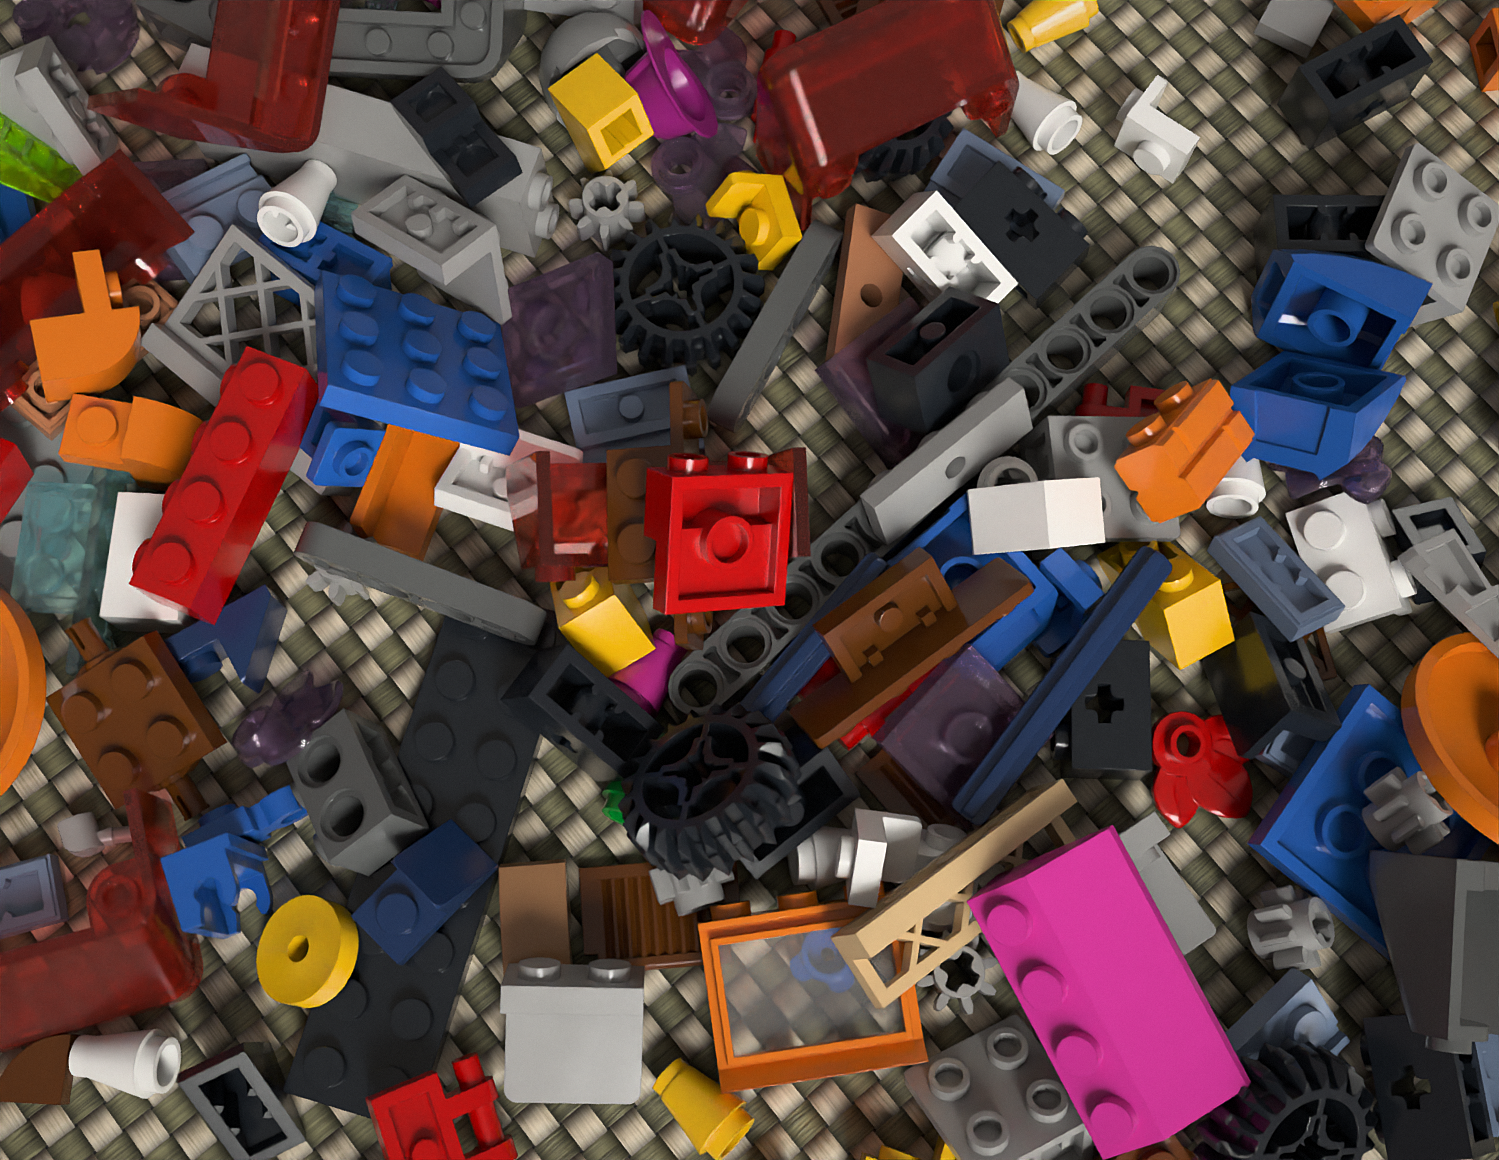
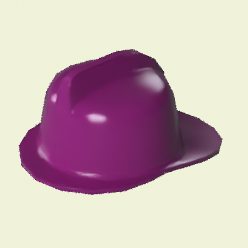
[624,10,718,140]

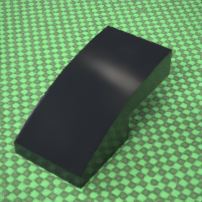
[390,67,523,208]

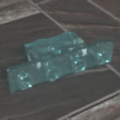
[10,467,135,678]

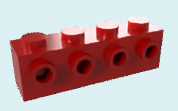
[129,346,319,626]

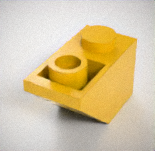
[547,53,654,174]
[546,531,656,678]
[1097,540,1235,670]

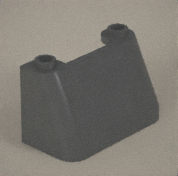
[253,0,527,84]
[1367,850,1499,1054]

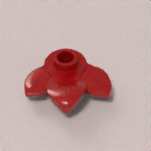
[1151,711,1253,829]

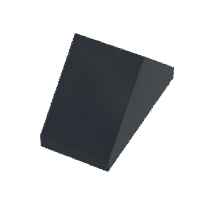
[177,1042,307,1160]

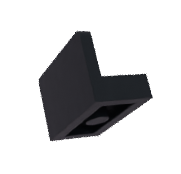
[1203,612,1342,760]

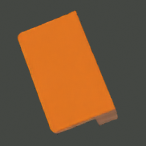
[350,424,460,561]

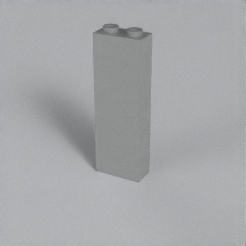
[167,43,559,258]

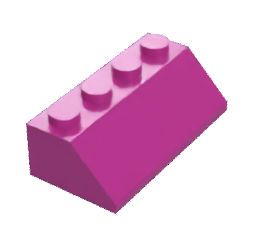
[967,824,1251,1160]

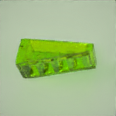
[0,113,88,213]

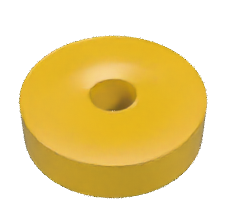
[256,895,359,1008]

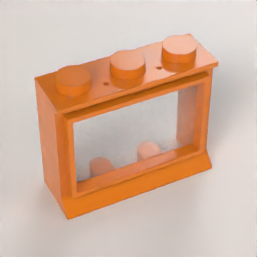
[698,881,929,1094]

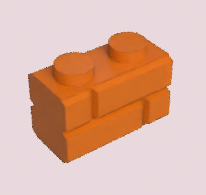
[1114,378,1255,523]

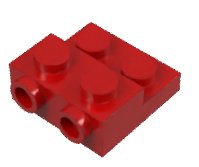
[644,451,794,615]

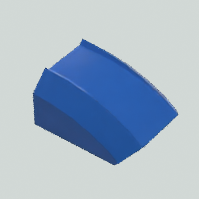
[1251,249,1433,370]
[1230,351,1406,480]
[887,492,1058,679]

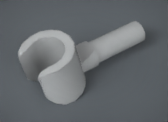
[57,812,160,858]

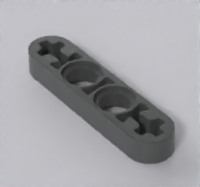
[707,219,844,433]
[293,521,547,645]

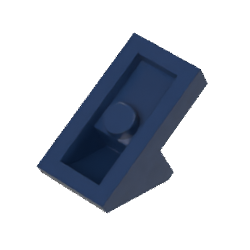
[163,584,288,694]
[351,819,499,965]

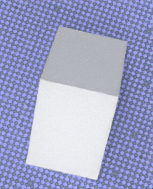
[967,477,1105,555]

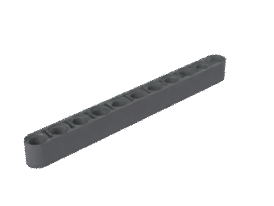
[668,245,1180,722]

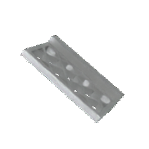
[141,224,388,496]

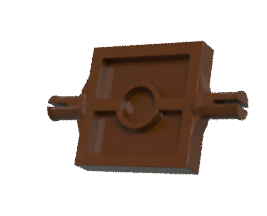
[46,617,227,821]

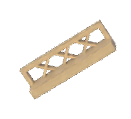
[830,779,1078,1009]

